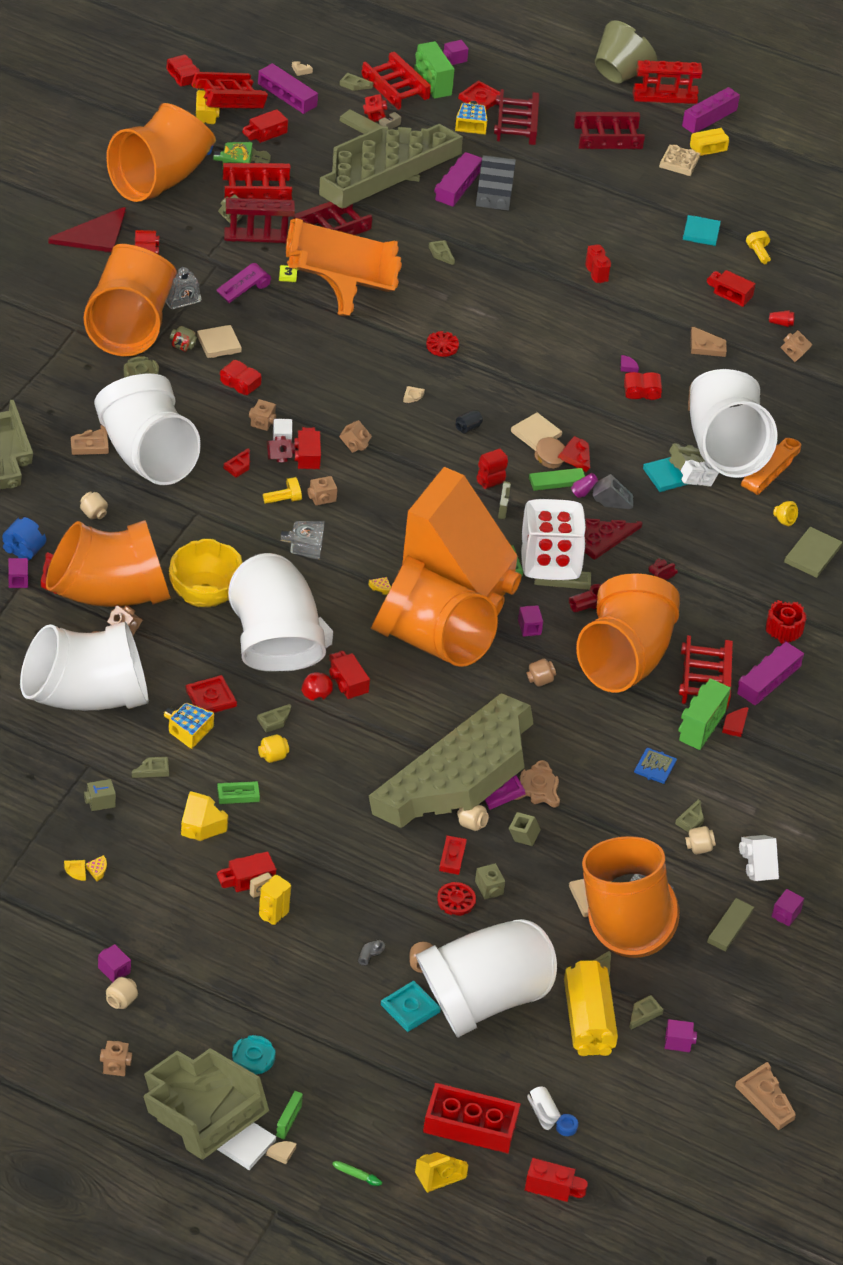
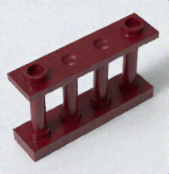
[494,89,539,145]
[574,112,645,149]
[224,198,295,243]
[293,202,372,235]

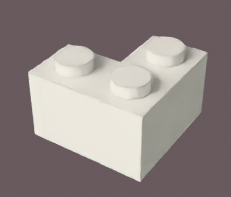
[739,835,779,881]

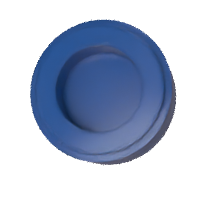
[556,1114,578,1136]

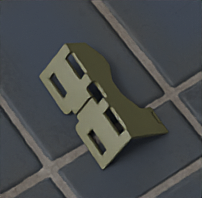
[251,147,271,163]

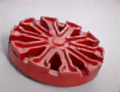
[426,331,459,357]
[437,882,476,916]

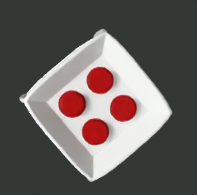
[521,499,585,580]

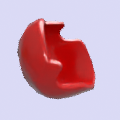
[301,672,333,701]

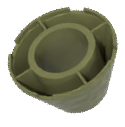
[595,20,657,84]

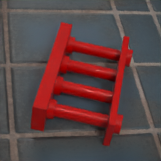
[362,51,431,110]
[223,163,292,200]
[679,635,733,709]

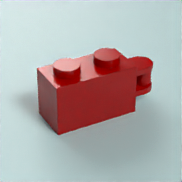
[242,109,288,143]
[707,270,756,307]
[294,427,321,469]
[329,650,370,699]
[217,852,276,892]
[524,1158,588,1202]

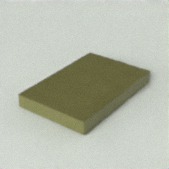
[784,527,843,578]

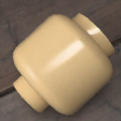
[80,492,108,520]
[457,804,489,831]
[685,826,716,854]
[106,977,138,1009]

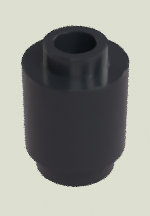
[455,410,483,433]

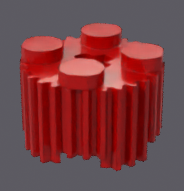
[766,600,806,644]

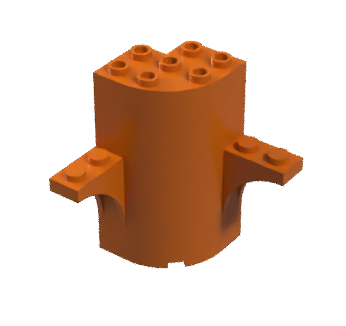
[286,218,402,316]

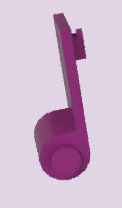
[216,263,271,303]

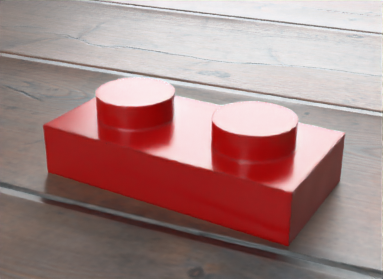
[439,836,467,875]

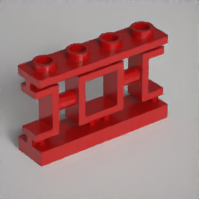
[633,60,702,104]
[191,72,268,108]

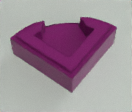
[621,355,639,373]

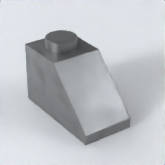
[593,474,633,509]

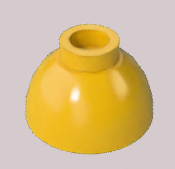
[774,501,798,527]

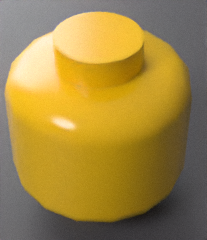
[258,734,289,763]

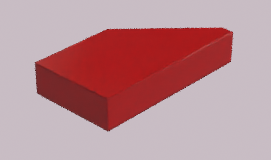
[223,449,250,478]
[722,707,748,737]

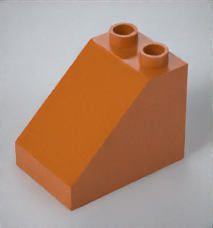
[402,467,522,616]

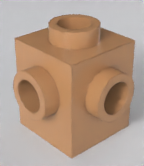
[780,330,812,362]
[249,399,276,431]
[339,420,372,453]
[308,476,337,506]
[107,605,143,635]
[100,1041,132,1076]

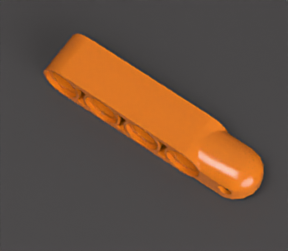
[741,438,801,495]

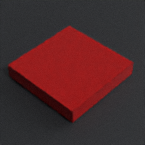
[458,81,500,111]
[185,675,237,713]

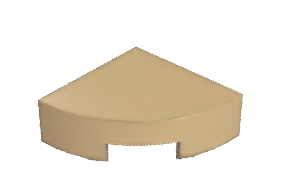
[292,61,313,76]
[403,386,425,403]
[266,1141,296,1164]

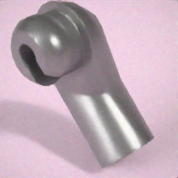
[358,940,385,965]

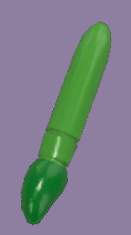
[332,1161,382,1186]

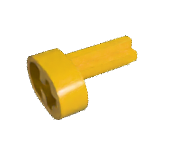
[746,231,771,264]
[263,477,302,504]

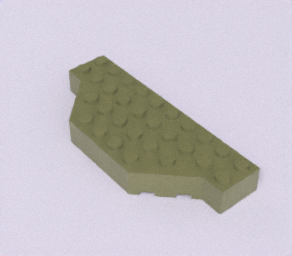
[319,124,463,209]
[369,693,533,828]

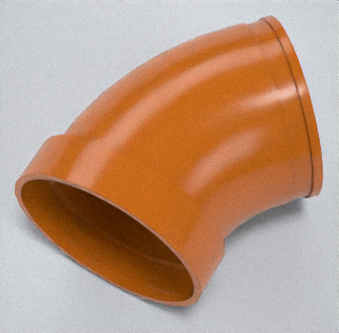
[107,103,216,202]
[84,244,177,356]
[46,520,171,607]
[371,555,498,667]
[576,574,680,693]
[582,836,680,958]

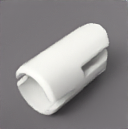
[528,1086,561,1130]

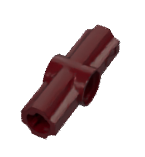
[569,584,601,612]

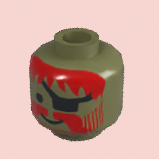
[170,326,197,352]

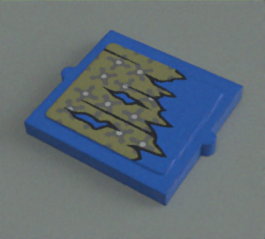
[634,748,677,784]

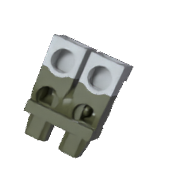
[669,443,719,486]

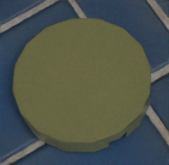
[124,356,159,378]

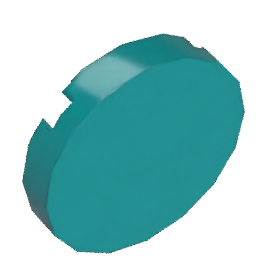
[232,1035,276,1075]

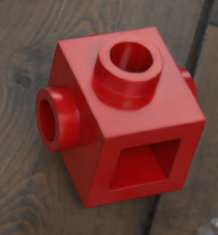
[363,94,388,122]

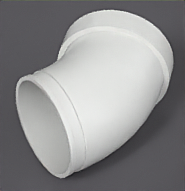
[690,369,777,477]
[94,374,200,485]
[228,553,326,671]
[20,621,149,710]
[416,919,557,1038]

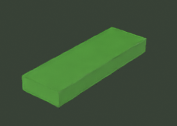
[529,468,585,491]

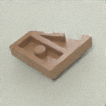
[691,327,727,357]
[71,425,109,455]

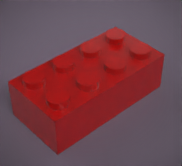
[423,1083,520,1154]

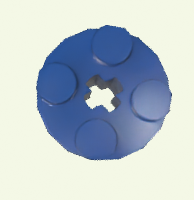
[2,517,46,561]

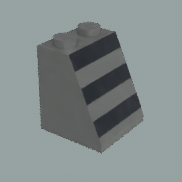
[476,155,516,210]

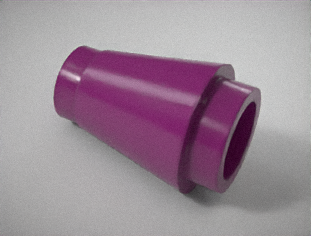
[571,473,598,498]

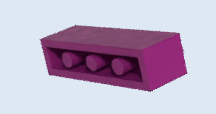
[258,63,318,114]
[682,87,740,133]
[434,152,482,207]
[737,642,804,706]

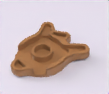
[514,760,560,807]

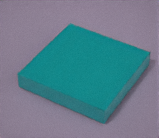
[683,215,721,246]
[643,457,688,492]
[381,980,441,1032]

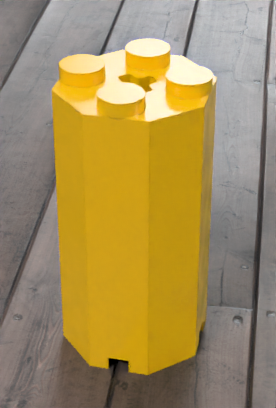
[564,961,618,1056]

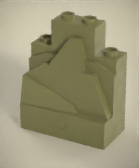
[0,400,33,490]
[143,1048,269,1160]

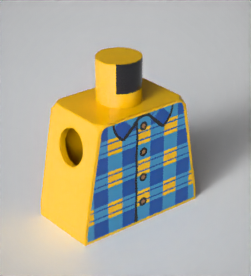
[455,101,487,134]
[164,703,214,749]

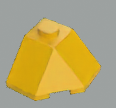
[181,791,228,841]
[415,1152,468,1193]

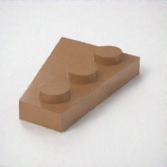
[735,1062,796,1130]

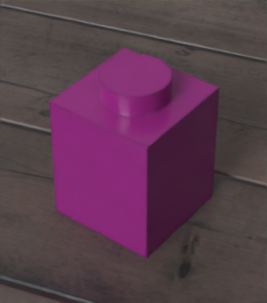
[443,40,469,65]
[9,558,28,588]
[518,605,543,636]
[772,889,804,926]
[98,944,131,982]
[665,1019,697,1052]

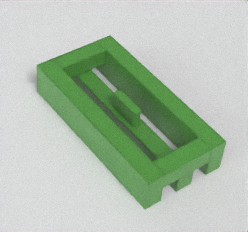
[217,781,260,804]
[276,1091,303,1139]

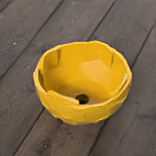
[169,539,243,607]

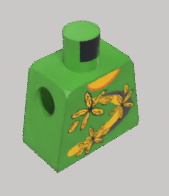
[213,142,252,169]

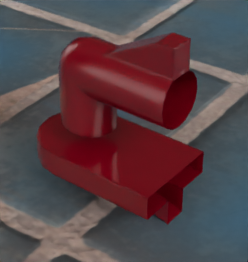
[648,558,678,580]

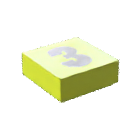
[279,265,297,282]

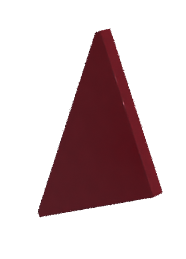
[48,207,126,252]
[584,519,643,560]

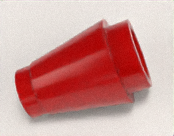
[769,310,795,327]

